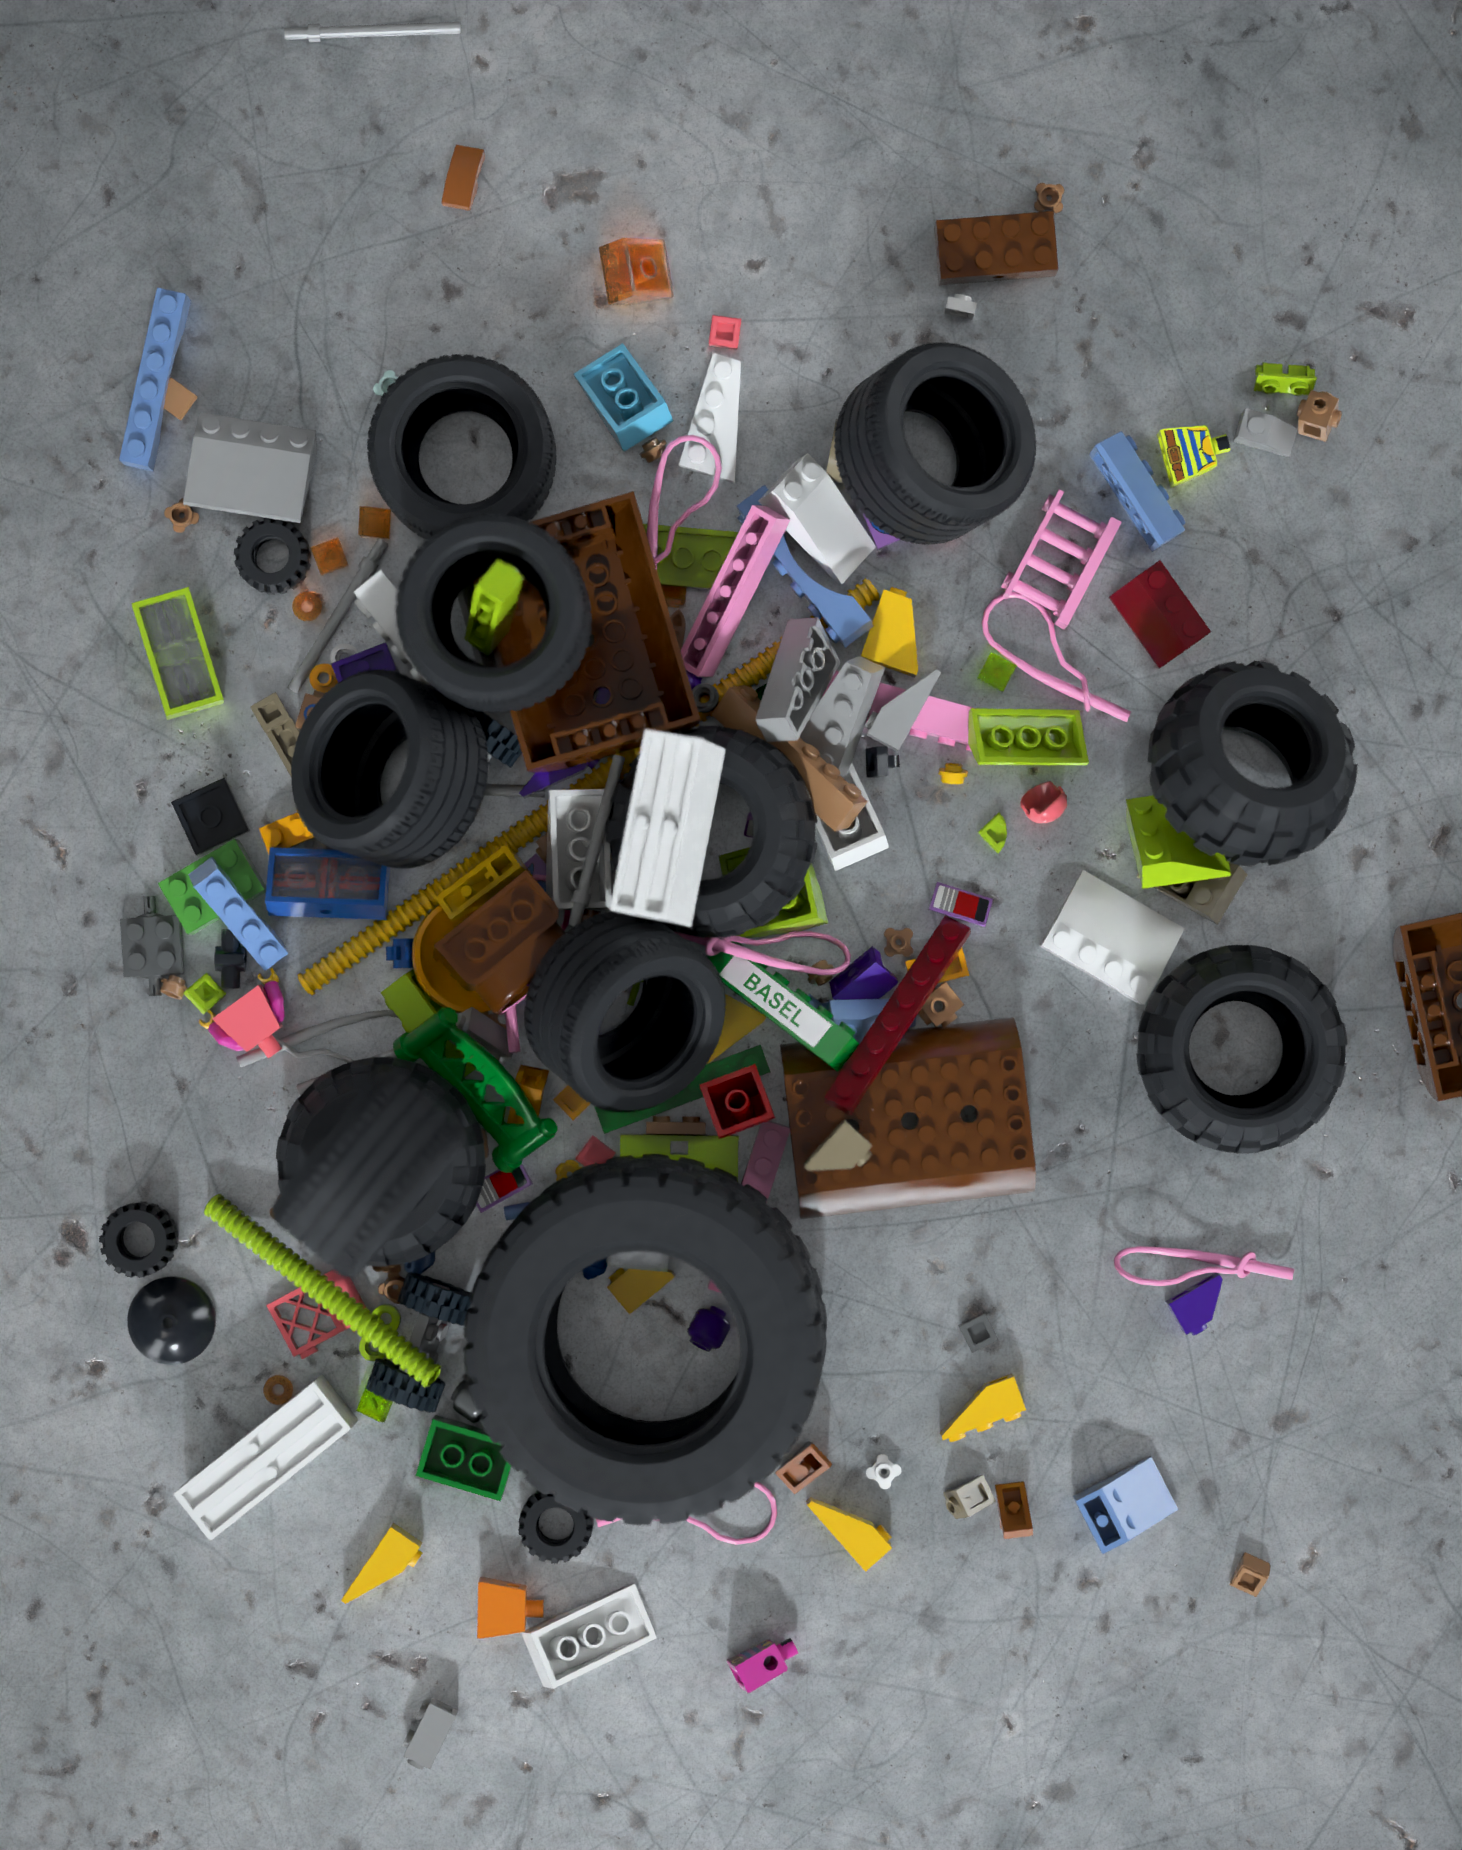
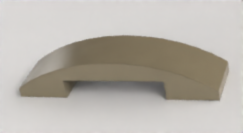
[250,692,300,776]

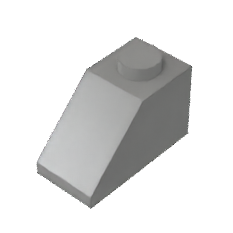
[1233,408,1298,457]

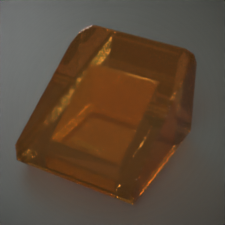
[358,506,391,539]
[661,585,687,608]

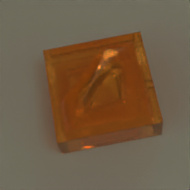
[310,537,349,576]

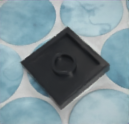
[171,777,250,856]

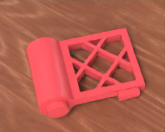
[266,1269,366,1359]

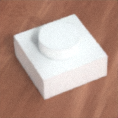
[944,294,977,320]

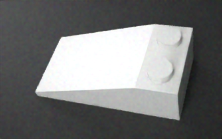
[758,453,876,586]
[789,760,889,871]
[546,789,612,910]
[521,1583,657,1689]

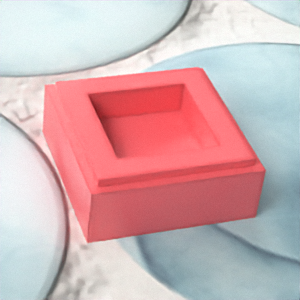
[709,315,741,349]
[575,1135,616,1166]

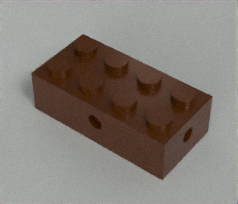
[934,211,1058,286]

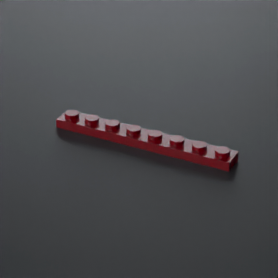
[824,915,971,1116]

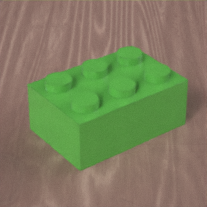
[158,839,266,935]

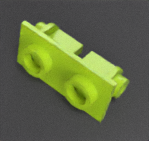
[1253,362,1317,396]

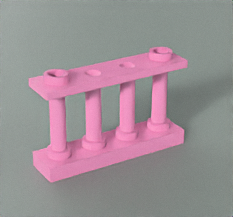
[1001,489,1122,629]

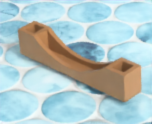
[711,685,868,832]

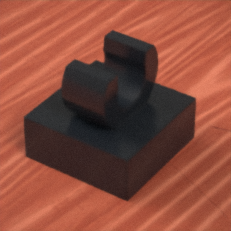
[865,746,900,778]

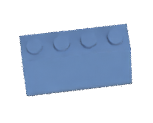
[1089,431,1185,552]

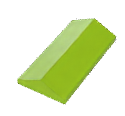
[968,708,1089,765]

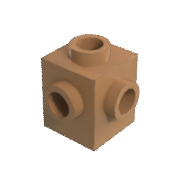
[1297,390,1342,442]
[918,982,964,1028]

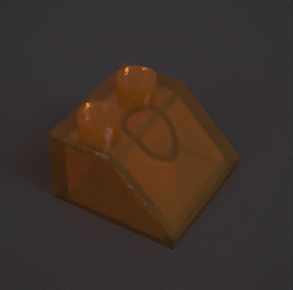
[599,238,674,305]

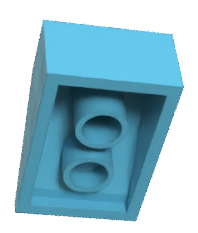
[574,343,673,452]

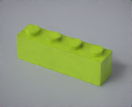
[464,560,523,656]
[380,969,476,1077]

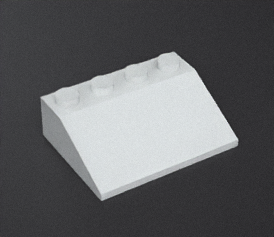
[1039,870,1185,1005]

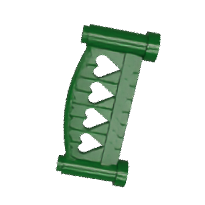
[393,1007,558,1173]

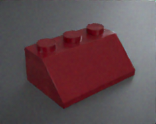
[1108,560,1211,669]

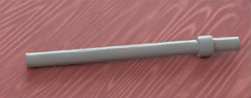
[284,22,461,42]
[287,538,388,694]
[568,755,625,927]

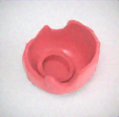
[1020,781,1067,823]

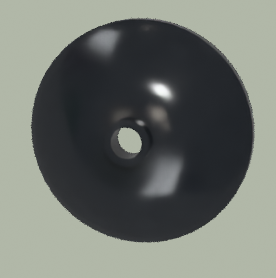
[127,1276,216,1365]

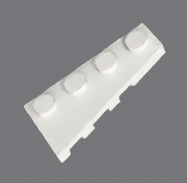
[679,353,741,483]

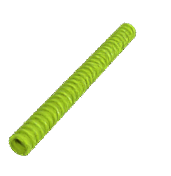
[204,1194,441,1387]

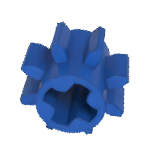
[386,938,414,968]

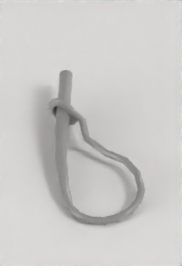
[236,1010,399,1068]

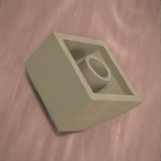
[803,1119,872,1171]

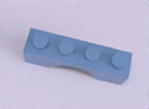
[188,857,288,971]

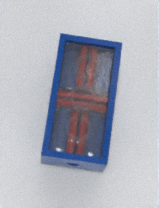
[265,847,390,920]

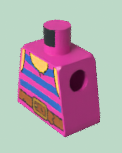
[726,1638,798,1693]

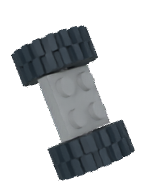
[366,1272,471,1413]

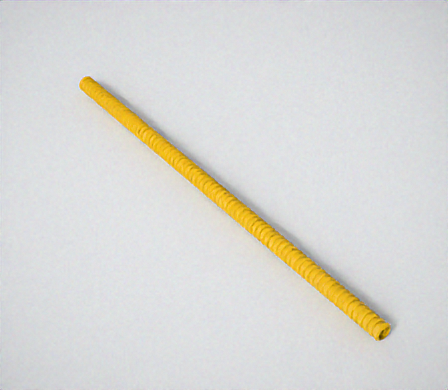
[297,578,880,996]

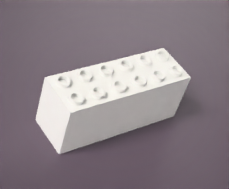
[610,729,726,927]
[173,1374,358,1541]

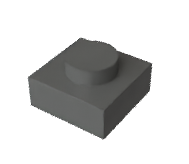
[958,1312,998,1353]

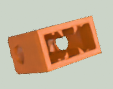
[477,1577,544,1639]

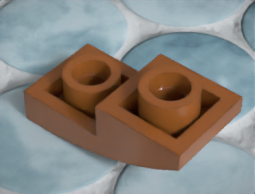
[442,145,485,211]

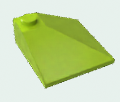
[719,847,828,939]

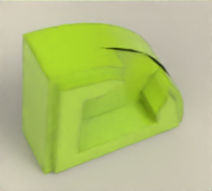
[977,812,1007,854]

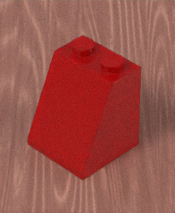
[699,1064,775,1139]

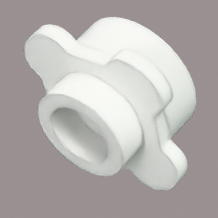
[866,1454,901,1489]

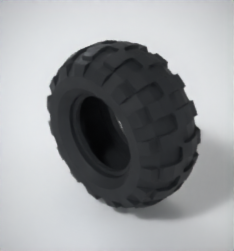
[606,726,818,938]

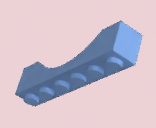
[119,288,191,471]
[737,485,873,648]

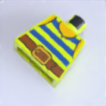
[1156,425,1230,488]

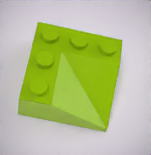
[1126,795,1231,889]

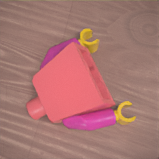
[199,968,285,1059]

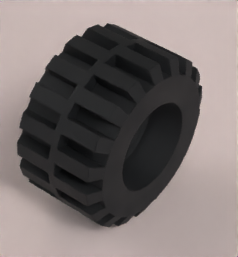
[234,518,311,595]
[99,1202,179,1278]
[518,1490,594,1564]

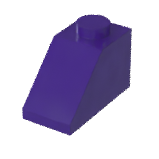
[1165,1273,1223,1336]

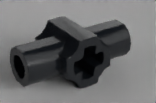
[214,929,247,989]

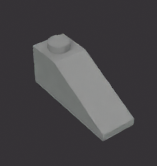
[865,669,941,752]

